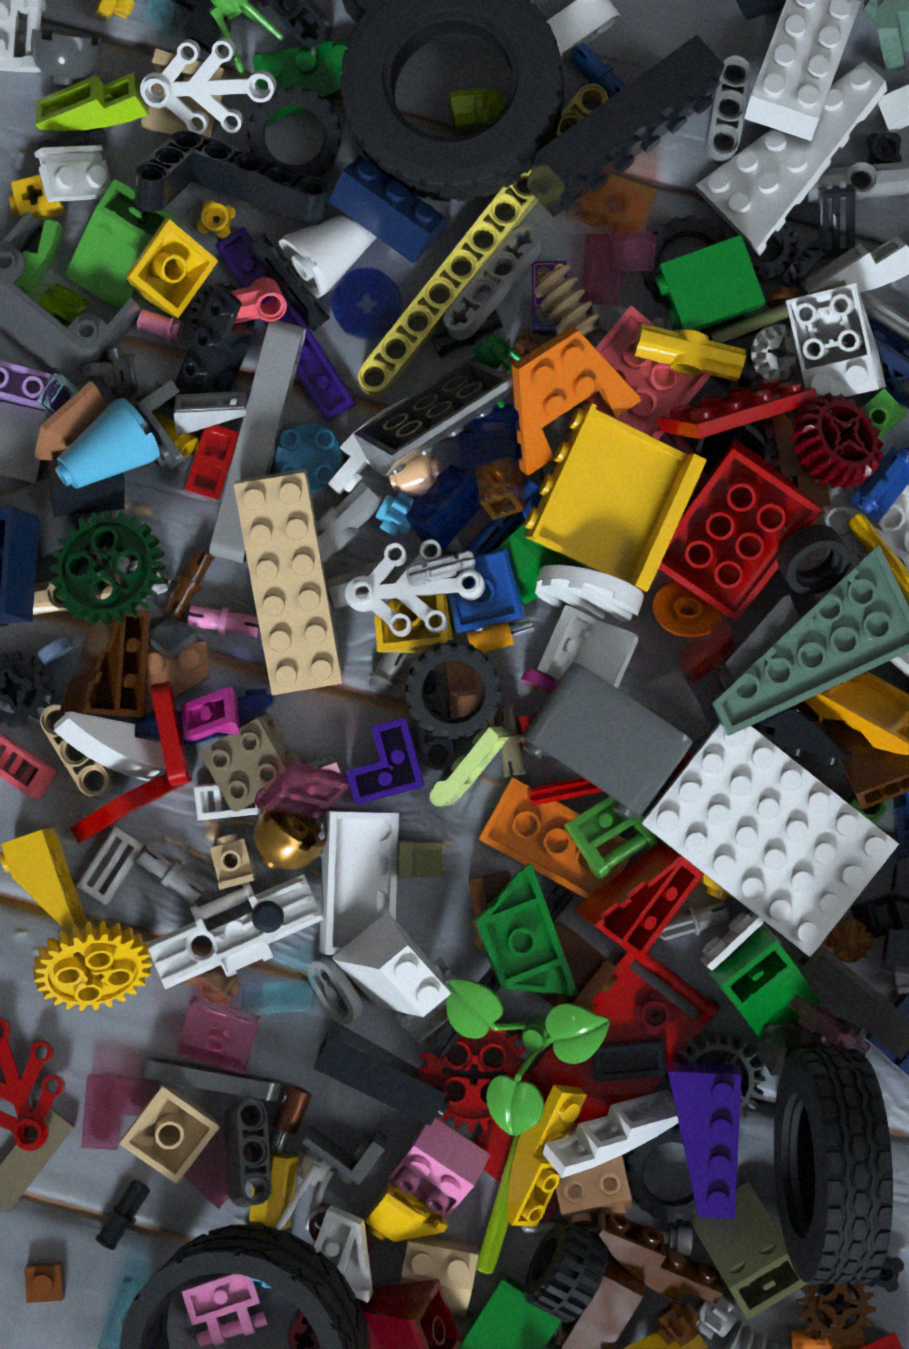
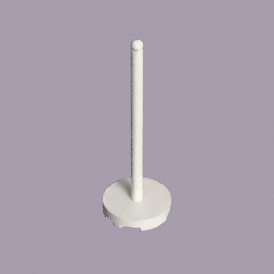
[535,317,669,622]

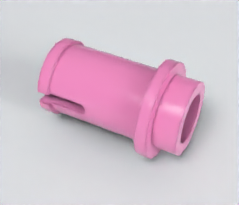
[137,309,184,343]

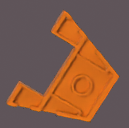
[512,326,641,476]

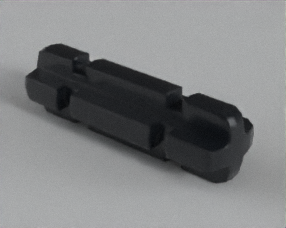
[38,128,107,149]

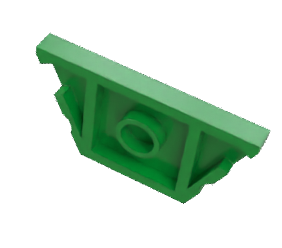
[474,864,578,996]

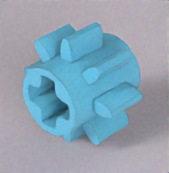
[375,492,419,537]

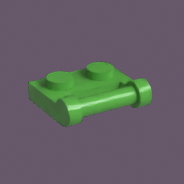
[564,796,658,880]

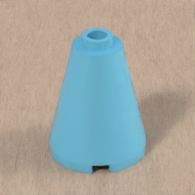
[55,398,160,489]

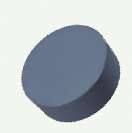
[37,635,74,665]

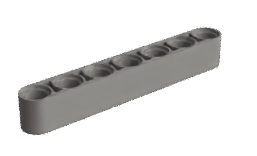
[209,320,306,564]

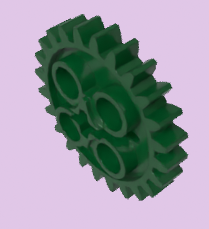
[49,510,166,626]

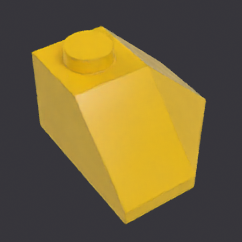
[374,579,453,653]
[365,1180,449,1242]

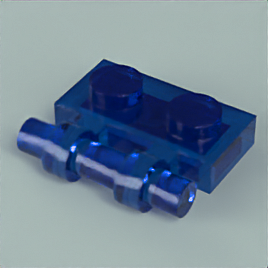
[459,404,522,471]

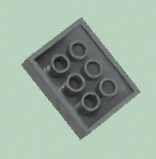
[353,358,513,476]

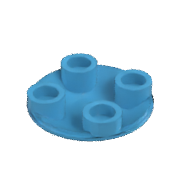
[274,423,343,493]

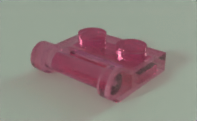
[255,761,350,821]

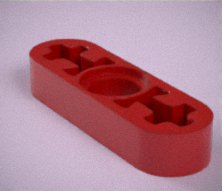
[151,681,190,786]

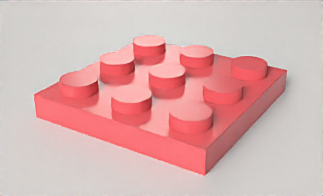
[582,306,711,440]

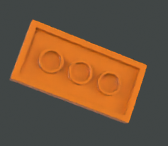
[478,777,631,899]

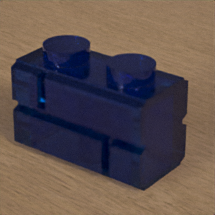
[405,465,488,551]

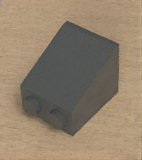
[716,595,800,692]

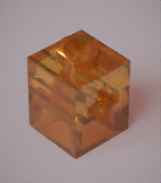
[476,457,525,520]

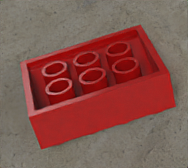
[658,439,822,622]

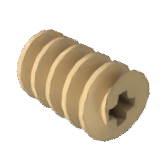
[534,264,602,338]

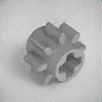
[694,1294,737,1339]

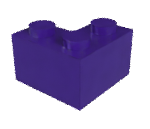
[346,717,425,806]

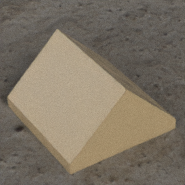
[119,1084,220,1184]

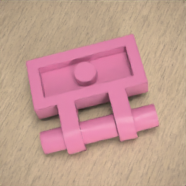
[181,1274,269,1347]

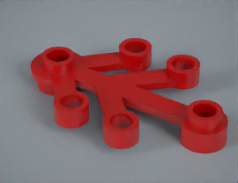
[0,1017,66,1151]

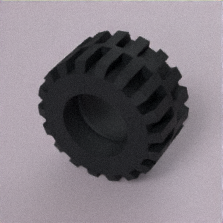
[524,1219,608,1323]

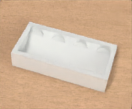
[319,811,399,955]

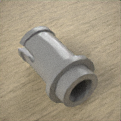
[368,652,407,693]

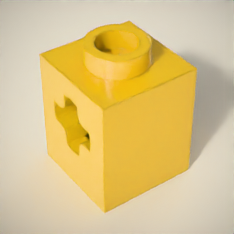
[8,175,67,221]

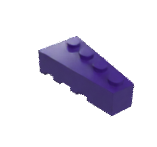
[666,1061,742,1219]

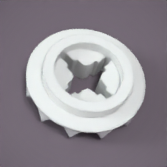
[751,324,799,380]

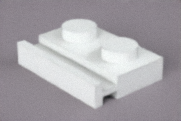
[35,145,112,202]

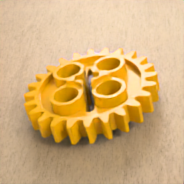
[33,921,152,1011]

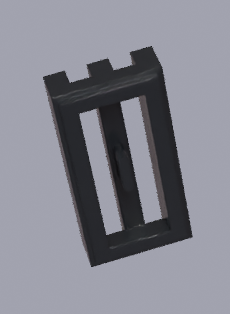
[818,184,856,259]

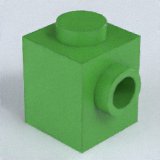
[862,388,908,440]

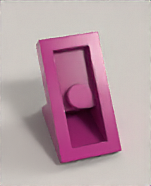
[181,687,240,741]

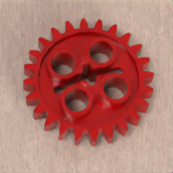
[417,1028,532,1132]

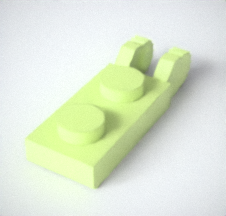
[429,726,510,807]

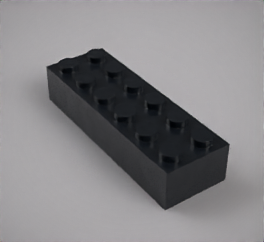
[526,35,725,217]

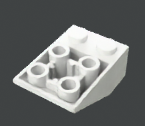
[786,283,886,397]

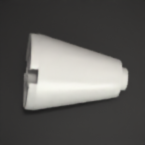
[278,213,377,299]

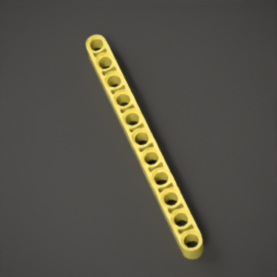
[358,84,608,397]

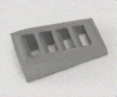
[174,391,247,435]

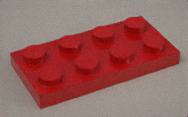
[657,379,817,439]

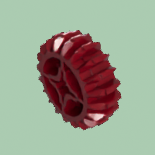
[790,393,884,490]

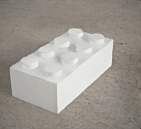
[744,0,861,141]

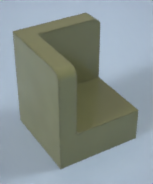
[398,841,442,878]

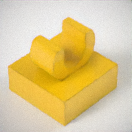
[93,0,135,22]

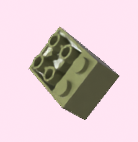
[689,1181,808,1320]

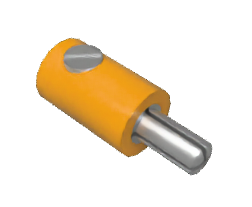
[466,620,535,653]

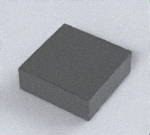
[148,615,197,660]

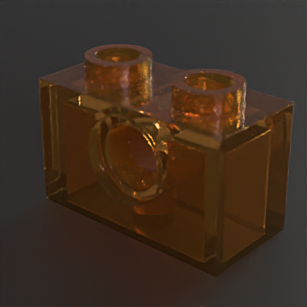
[575,174,657,239]

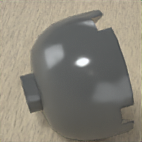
[31,28,102,85]

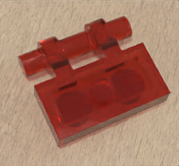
[678,621,735,687]

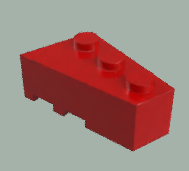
[573,842,704,961]

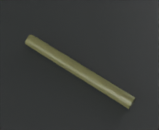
[710,280,846,343]

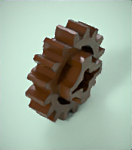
[795,1283,876,1346]

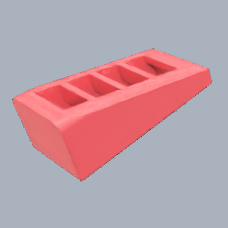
[0,732,58,799]

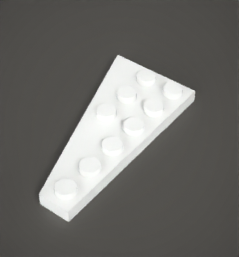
[696,62,887,256]

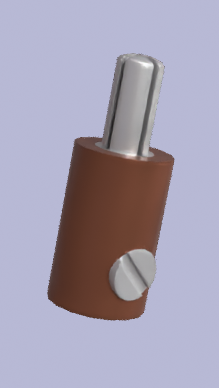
[269,1084,313,1154]

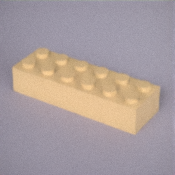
[233,468,343,695]

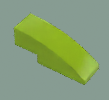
[35,72,149,131]

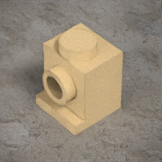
[210,833,257,890]

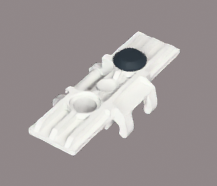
[147,874,324,989]

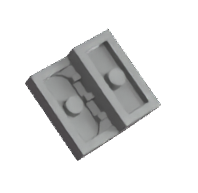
[0,401,52,483]

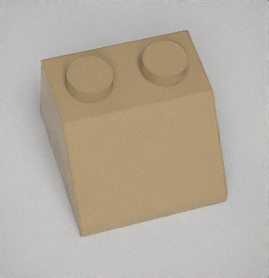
[399,1236,479,1317]

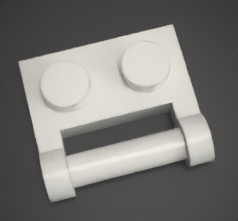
[0,0,46,73]

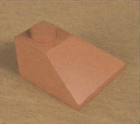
[34,381,108,461]

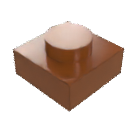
[25,1262,65,1303]

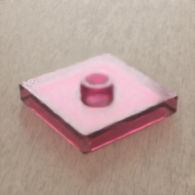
[177,995,261,1075]

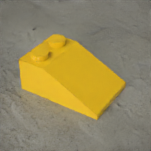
[0,827,87,934]

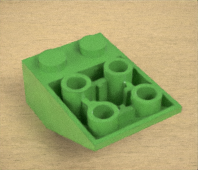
[64,178,180,311]

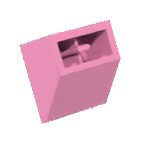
[388,1118,491,1219]

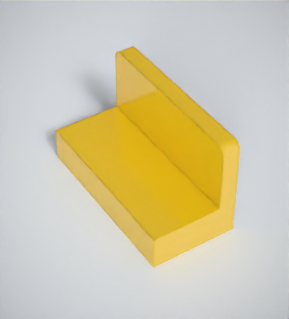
[249,1151,300,1230]

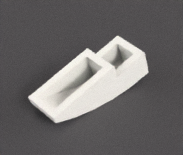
[800,236,909,294]
[54,711,166,781]

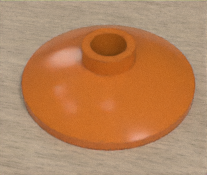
[652,581,723,637]

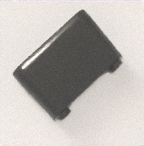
[519,662,693,820]

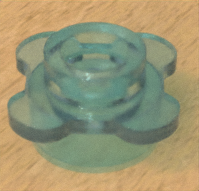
[141,0,183,35]

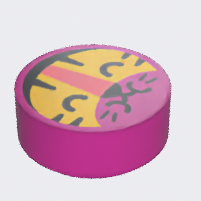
[520,668,557,695]

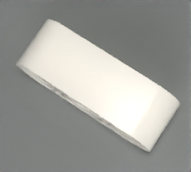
[546,0,621,62]

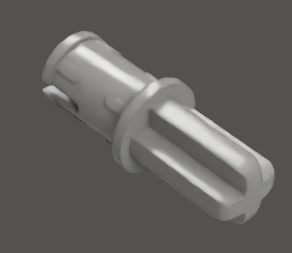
[660,901,730,940]

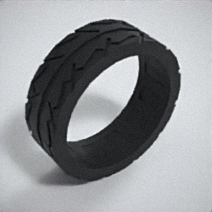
[119,1225,369,1349]

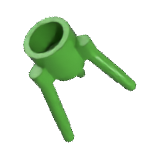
[209,0,284,74]

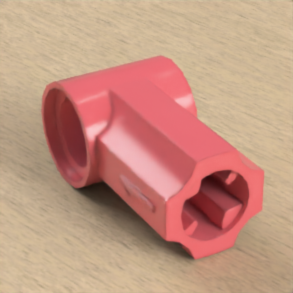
[230,277,287,324]

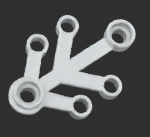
[140,38,276,134]
[345,540,485,637]

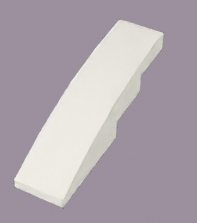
[542,1090,679,1178]

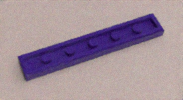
[215,226,356,423]

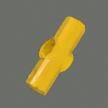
[634,323,746,381]

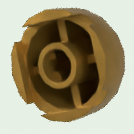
[253,801,327,870]

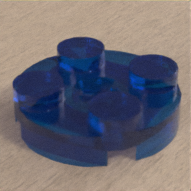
[331,268,402,340]

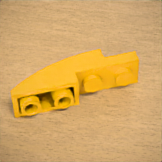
[508,1085,587,1227]

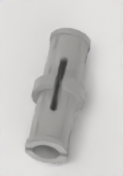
[136,845,205,906]

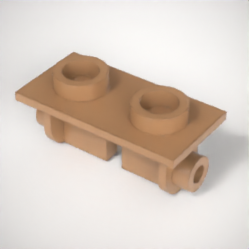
[181,944,241,1008]

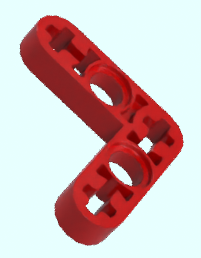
[69,772,193,844]

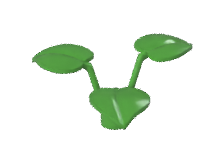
[446,979,610,1136]

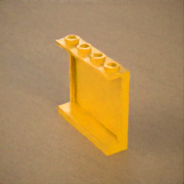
[524,403,707,592]

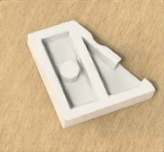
[314,1205,373,1303]

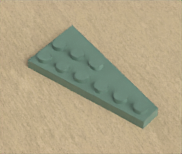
[711,545,909,736]

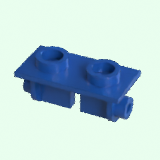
[849,446,909,524]

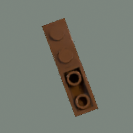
[764,413,831,552]
[597,1208,723,1304]

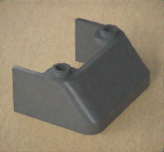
[0,211,141,386]

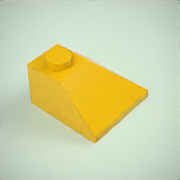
[125,218,218,318]

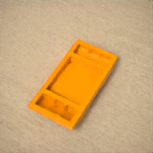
[804,671,909,755]

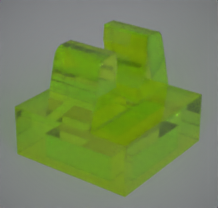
[39,283,88,328]

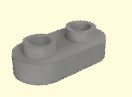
[307,956,363,1025]

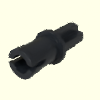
[96,1180,150,1250]

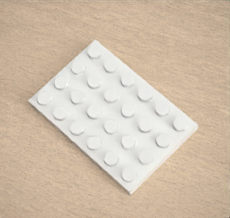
[640,722,899,957]

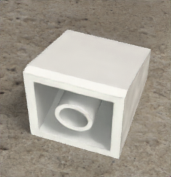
[332,911,451,1017]

